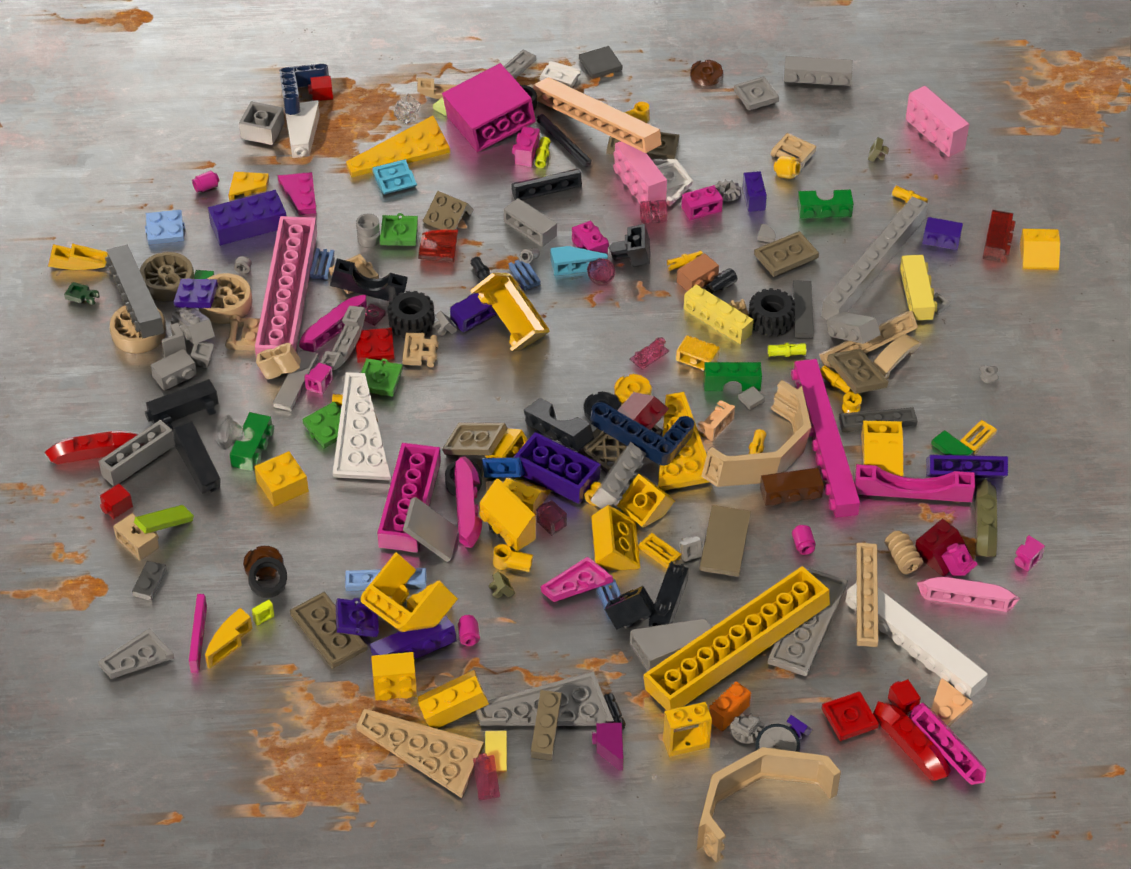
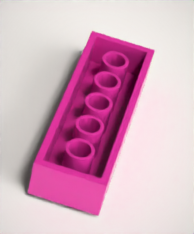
[377,443,441,553]

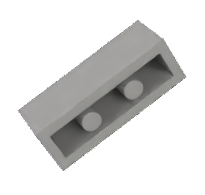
[503,198,557,247]
[826,311,881,344]

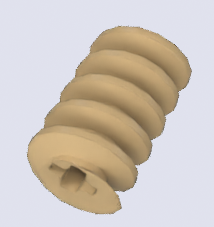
[884,531,923,574]

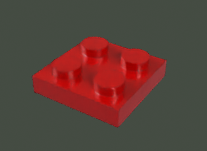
[356,328,395,363]
[821,691,879,741]

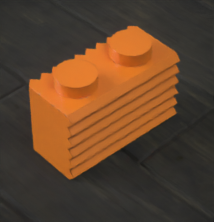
[709,682,752,731]

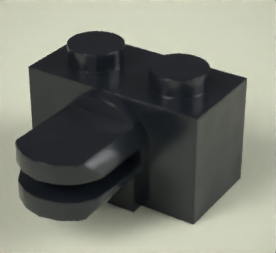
[609,224,650,267]
[604,586,654,630]

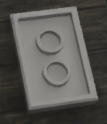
[403,497,458,562]

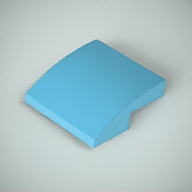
[372,159,417,195]

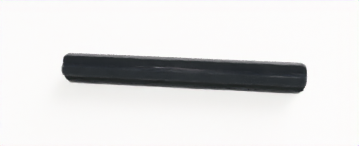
[537,114,592,168]

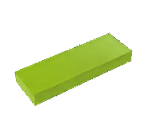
[134,504,194,534]

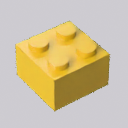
[254,451,309,507]
[371,652,417,701]

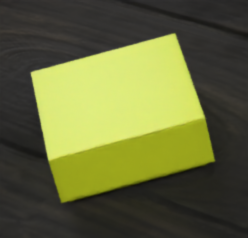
[252,600,274,626]

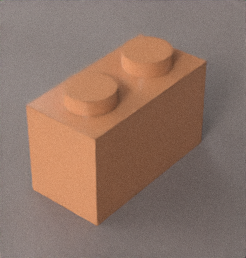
[677,253,719,291]

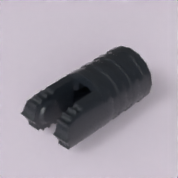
[705,268,738,294]

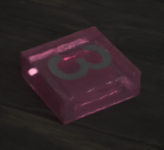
[364,304,386,326]

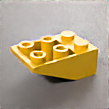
[861,421,903,477]

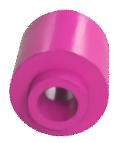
[192,170,220,193]
[792,525,816,555]
[458,615,480,646]

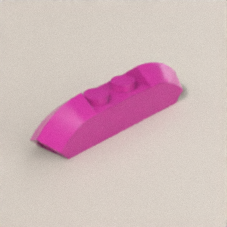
[299,295,367,352]
[455,456,482,548]
[909,703,986,785]

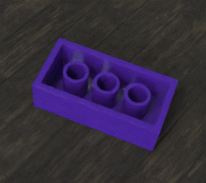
[208,190,287,246]
[514,432,601,504]

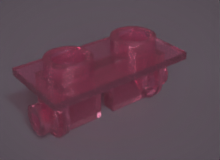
[629,337,669,370]
[473,753,500,801]

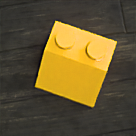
[1019,228,1060,270]
[616,474,675,528]
[503,477,550,515]

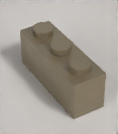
[531,690,562,761]

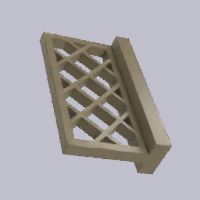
[578,425,663,474]

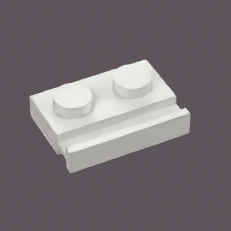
[540,61,581,88]

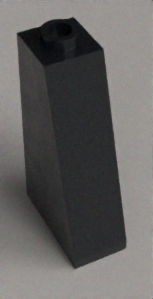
[174,421,221,494]

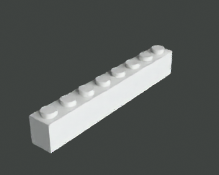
[846,583,988,699]

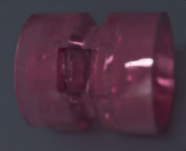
[640,200,667,224]

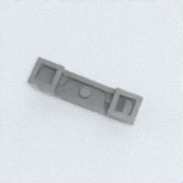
[320,306,366,370]

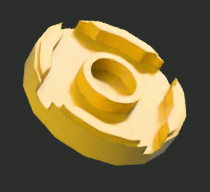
[614,374,652,403]

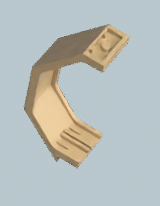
[701,380,811,487]
[697,747,841,863]

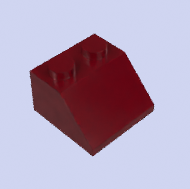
[617,392,669,430]
[915,518,971,577]

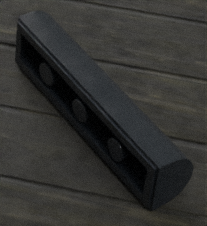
[511,168,582,200]

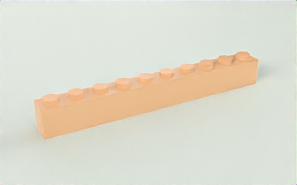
[533,77,661,153]

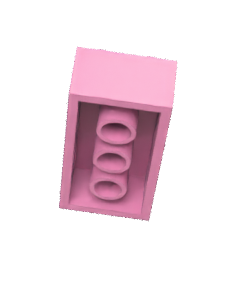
[906,86,969,157]
[613,141,667,212]

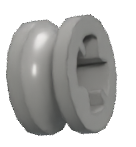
[234,256,252,274]

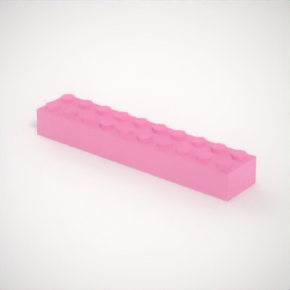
[255,216,317,358]

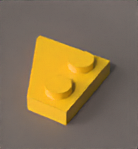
[228,171,269,200]

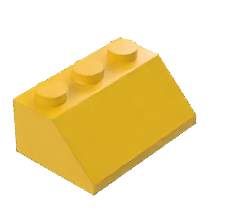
[479,479,536,551]
[591,505,640,571]
[418,670,489,729]

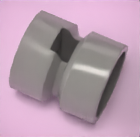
[356,213,380,247]

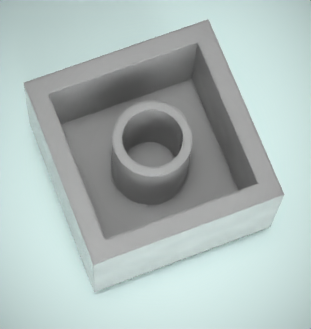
[239,101,285,145]

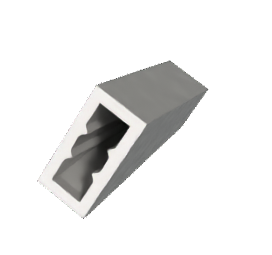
[630,619,713,671]

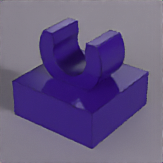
[786,715,813,740]

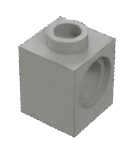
[190,341,214,369]

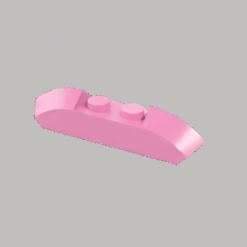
[917,577,1020,612]

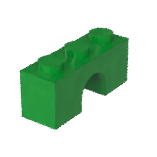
[797,189,854,218]
[704,362,762,391]
[229,412,274,471]

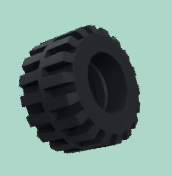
[748,288,796,337]
[388,291,435,338]

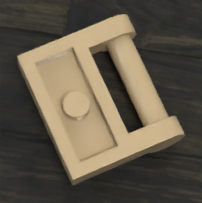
[771,133,816,169]
[225,315,260,351]

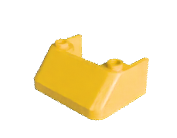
[470,273,550,351]
[361,552,458,632]

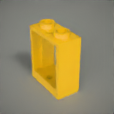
[663,702,712,757]

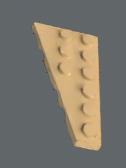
[356,709,484,798]

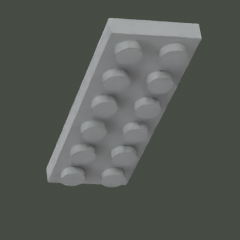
[768,568,848,677]

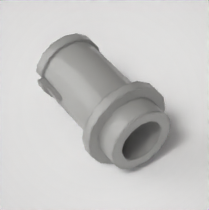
[520,248,540,263]

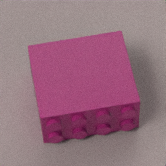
[442,63,536,153]

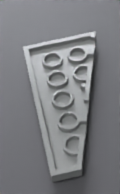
[475,672,614,726]

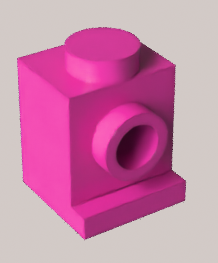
[304,362,333,395]
[1014,535,1045,572]
[942,543,978,576]

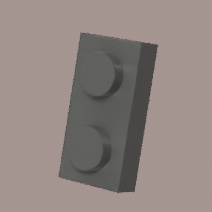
[132,561,167,601]

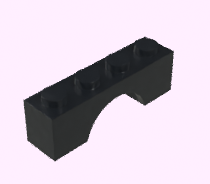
[330,258,408,302]
[524,398,594,451]

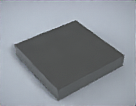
[579,46,623,79]

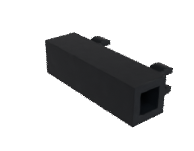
[145,379,219,430]
[649,561,689,627]

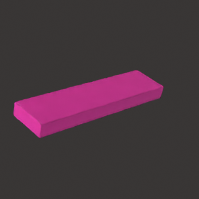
[189,594,207,673]

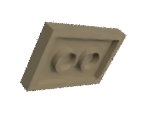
[754,231,819,277]
[827,349,889,394]
[442,423,508,455]

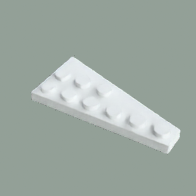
[333,372,391,480]

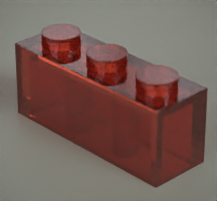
[982,210,1016,262]

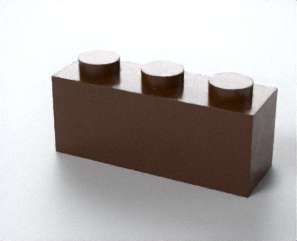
[760,467,824,506]

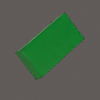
[931,430,974,456]

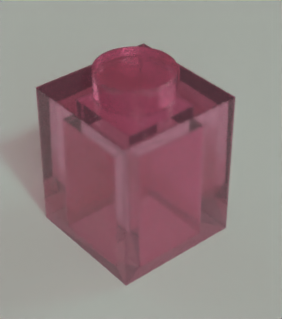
[536,500,567,536]

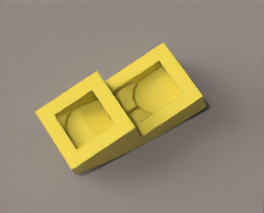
[485,731,507,772]

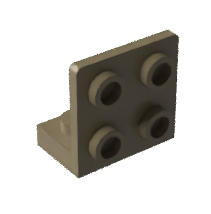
[423,190,474,235]

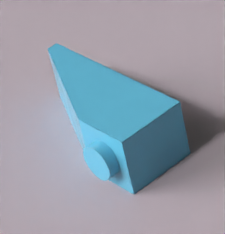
[550,246,608,276]

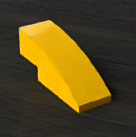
[48,244,107,270]
[205,608,253,669]

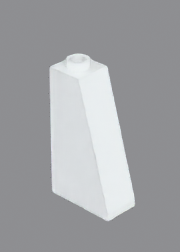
[285,100,320,158]

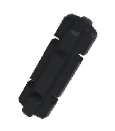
[604,693,626,730]

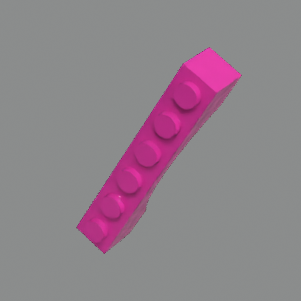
[854,464,975,503]

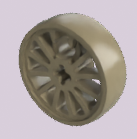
[140,252,195,302]

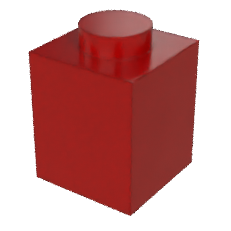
[308,76,333,101]
[100,484,133,519]
[888,679,921,715]

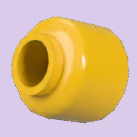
[774,156,801,179]

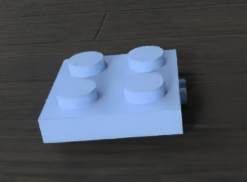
[145,210,185,245]

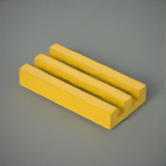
[960,420,997,455]
[638,533,682,569]

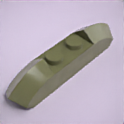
[975,479,997,557]

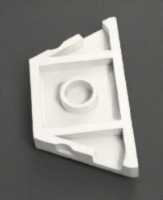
[654,159,693,206]

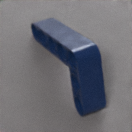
[279,64,329,115]
[590,402,694,466]

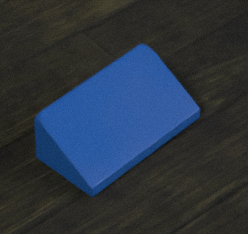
[482,457,525,478]

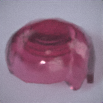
[587,258,615,286]

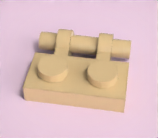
[402,333,439,367]

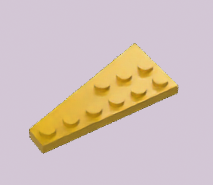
[346,116,450,177]
[658,392,709,491]

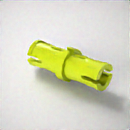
[535,137,551,168]
[768,342,806,358]

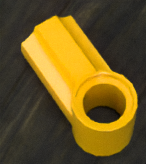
[624,102,650,123]
[493,544,533,572]

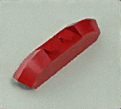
[45,430,138,465]
[873,701,951,781]

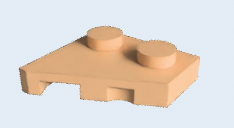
[931,678,973,727]

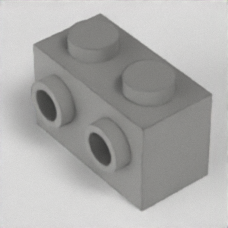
[151,349,197,391]

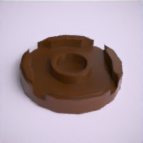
[690,60,723,86]
[243,546,284,581]

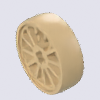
[199,273,253,324]
[110,305,166,354]

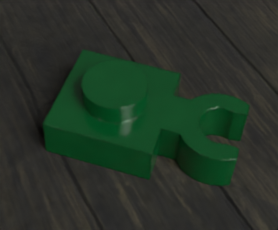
[64,282,100,305]

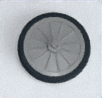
[755,724,800,752]

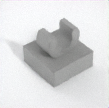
[433,311,458,336]
[680,536,702,562]

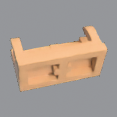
[697,400,735,442]

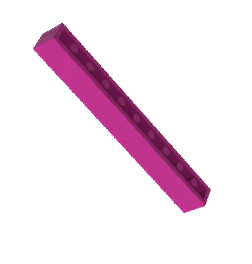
[791,359,860,518]

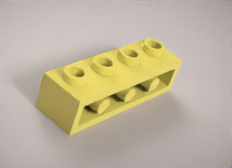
[900,255,937,320]
[684,285,753,345]

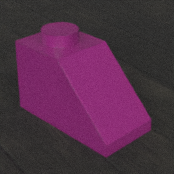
[592,723,623,771]

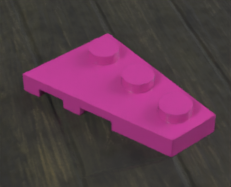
[277,172,316,215]
[540,557,613,602]

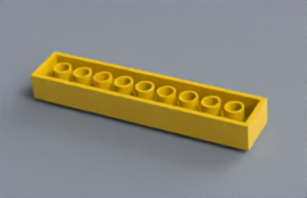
[643,566,830,710]

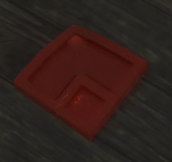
[418,230,458,262]

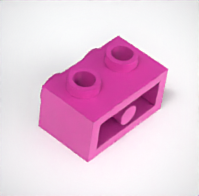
[512,126,540,167]
[681,185,723,220]
[572,220,609,255]

